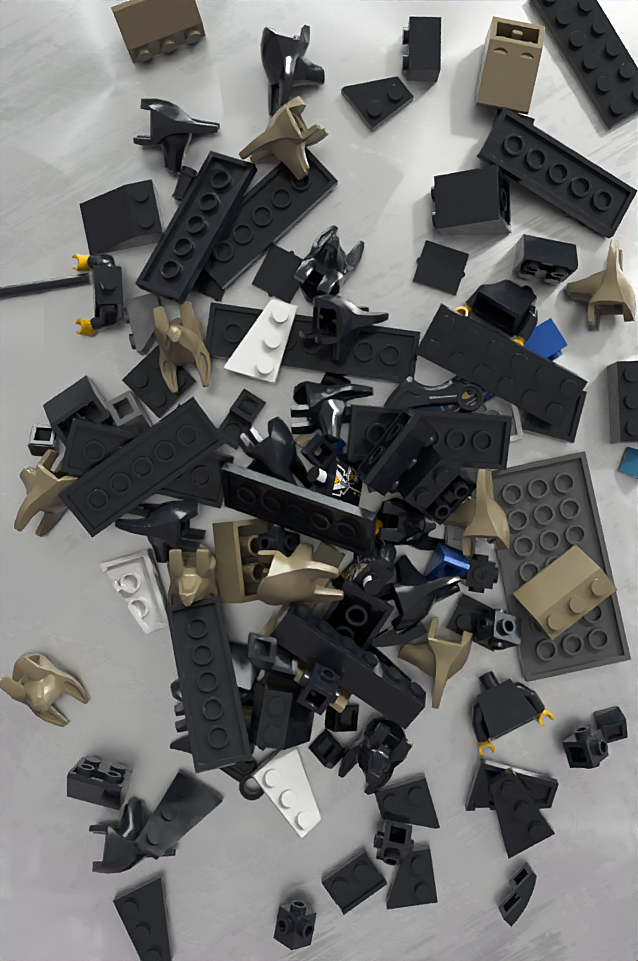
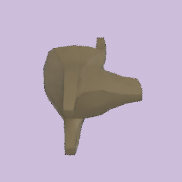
[239,96,329,180]
[567,239,637,331]
[153,301,211,394]
[14,449,81,537]
[443,469,510,556]
[167,541,219,606]
[256,543,344,606]
[398,618,473,709]
[0,654,89,727]

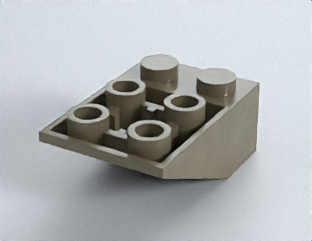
[476,16,545,115]

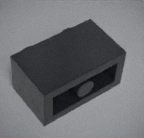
[402,16,441,81]

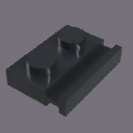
[445,593,494,652]
[322,848,387,915]

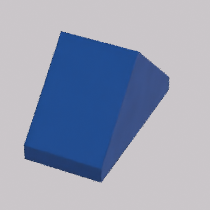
[423,542,470,581]

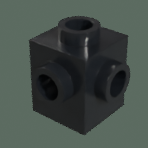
[258,526,300,565]
[460,554,499,593]
[477,608,522,650]
[296,663,341,715]
[562,726,609,769]
[373,819,414,866]
[273,900,317,950]

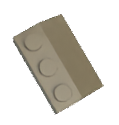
[111,0,206,63]
[212,518,274,603]
[512,544,617,640]

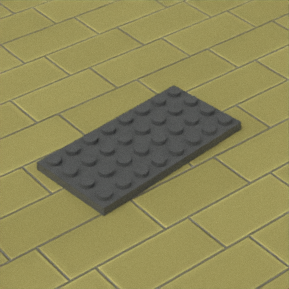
[491,451,631,682]

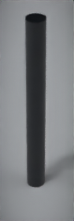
[0,273,91,298]

